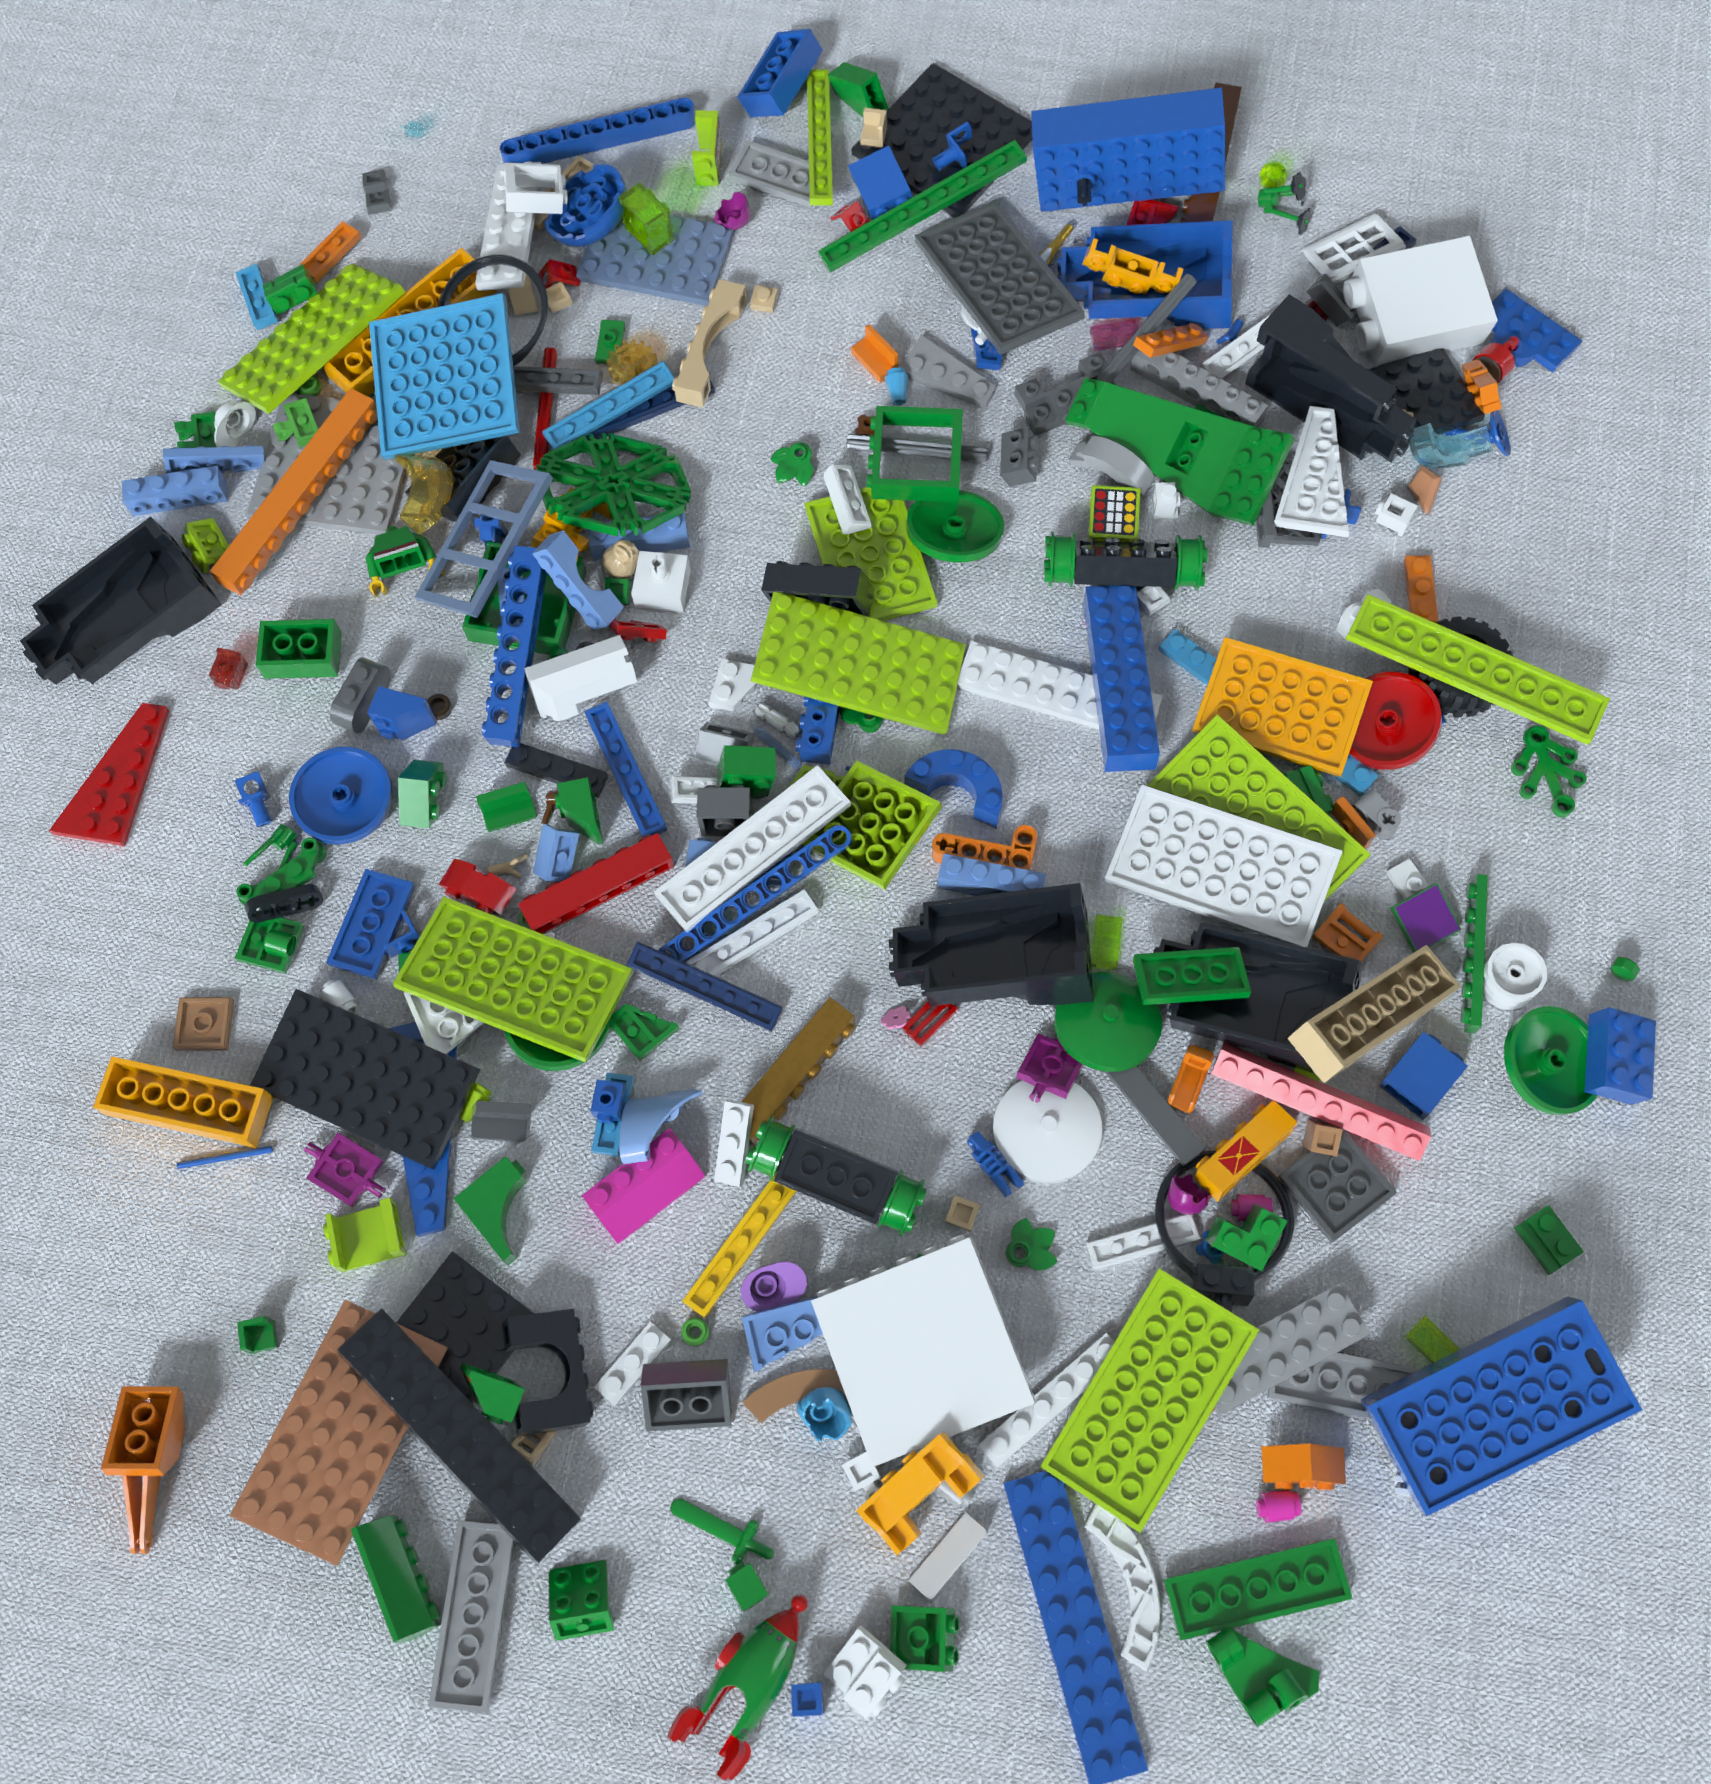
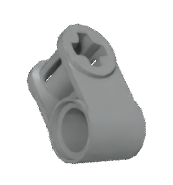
[1352,789,1401,840]

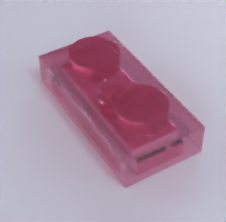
[1090,319,1138,351]

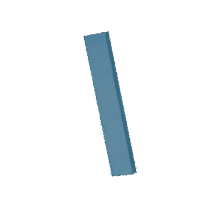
[542,361,675,450]

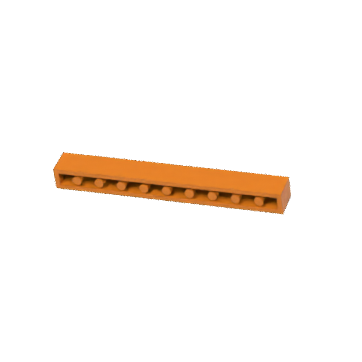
[210,388,378,596]

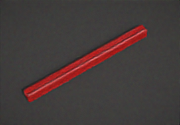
[533,347,557,470]

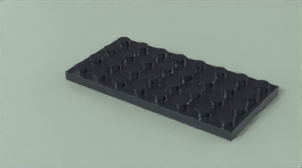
[250,989,481,1170]

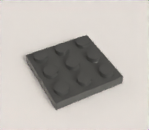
[1278,1128,1398,1244]

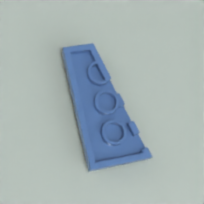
[163,445,264,474]
[741,1296,823,1372]

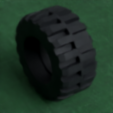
[1408,616,1513,718]

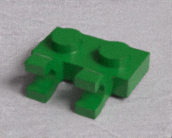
[174,411,216,448]

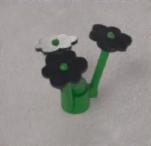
[1258,172,1312,235]

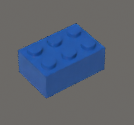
[1585,1007,1656,1105]

